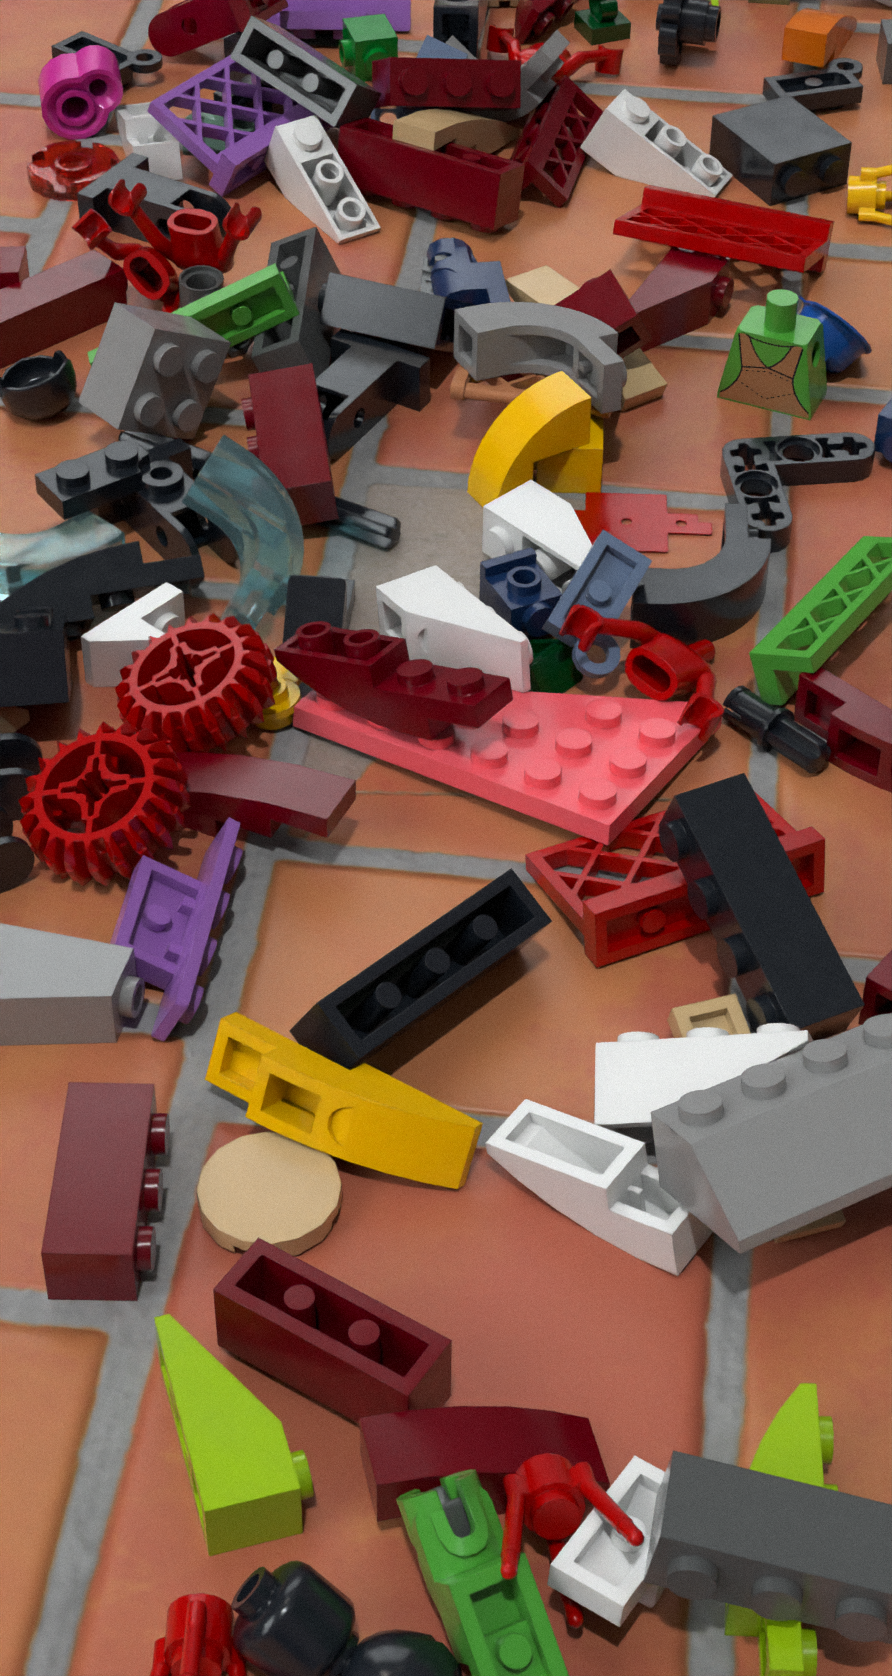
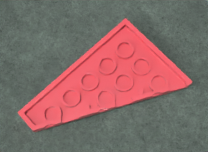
[293,689,722,845]

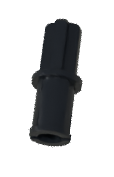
[722,685,832,773]

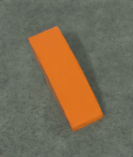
[781,8,857,68]

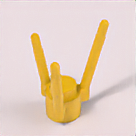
[847,164,892,226]

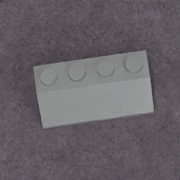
[650,1013,892,1254]

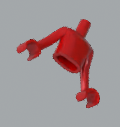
[486,24,624,83]
[108,179,262,274]
[71,208,180,313]
[558,604,724,742]

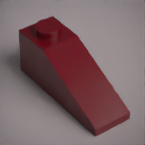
[629,247,734,352]

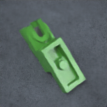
[396,1469,569,1676]

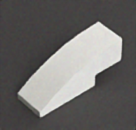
[114,102,183,180]
[485,1099,713,1276]

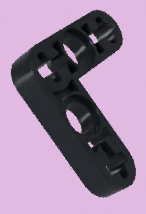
[720,432,875,553]

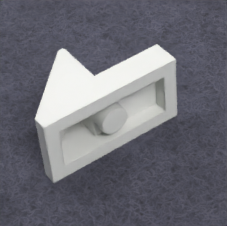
[81,582,185,687]
[547,1456,665,1627]

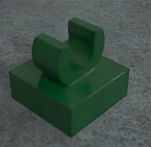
[574,0,631,46]

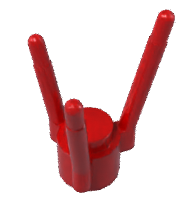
[500,1453,644,1628]
[150,1593,247,1676]

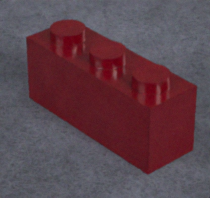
[372,57,521,111]
[241,363,339,530]
[41,1082,170,1301]
[213,1237,452,1423]

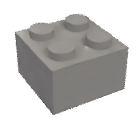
[78,302,231,440]

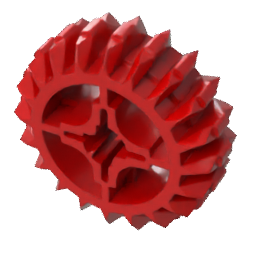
[114,613,279,753]
[18,721,192,887]

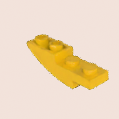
[205,1012,483,1189]

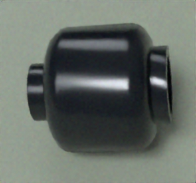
[231,1560,359,1676]

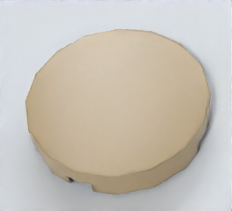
[196,1131,342,1256]

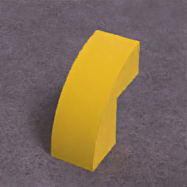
[467,371,591,508]

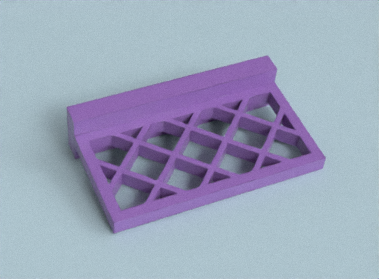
[147,55,333,197]

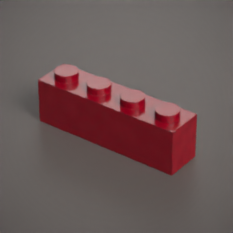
[337,117,525,233]

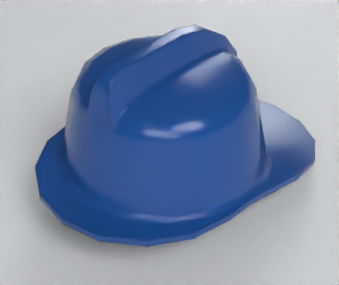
[799,295,872,374]

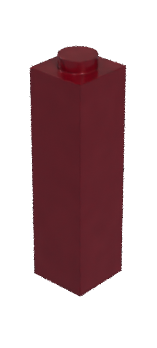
[0,249,128,369]

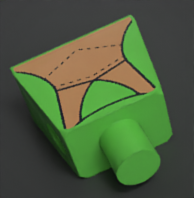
[717,289,827,420]

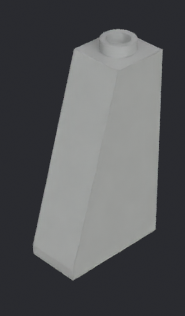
[0,923,145,1046]

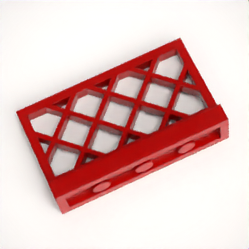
[613,185,834,273]
[525,791,825,968]

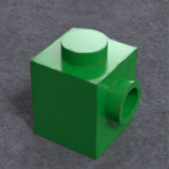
[338,14,398,82]

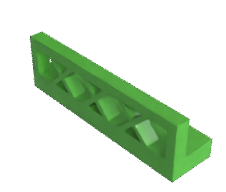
[87,263,300,366]
[749,536,892,705]

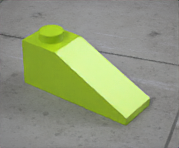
[154,1314,314,1556]

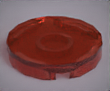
[27,140,120,201]

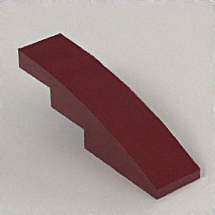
[131,752,356,838]

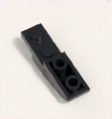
[0,541,205,642]

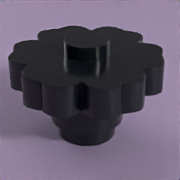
[656,0,721,66]

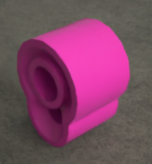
[38,45,123,140]

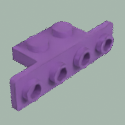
[266,0,411,39]
[110,817,243,1042]

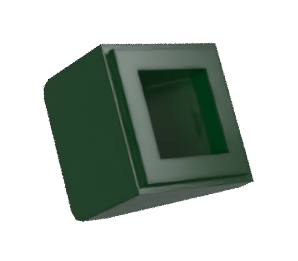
[529,639,584,694]

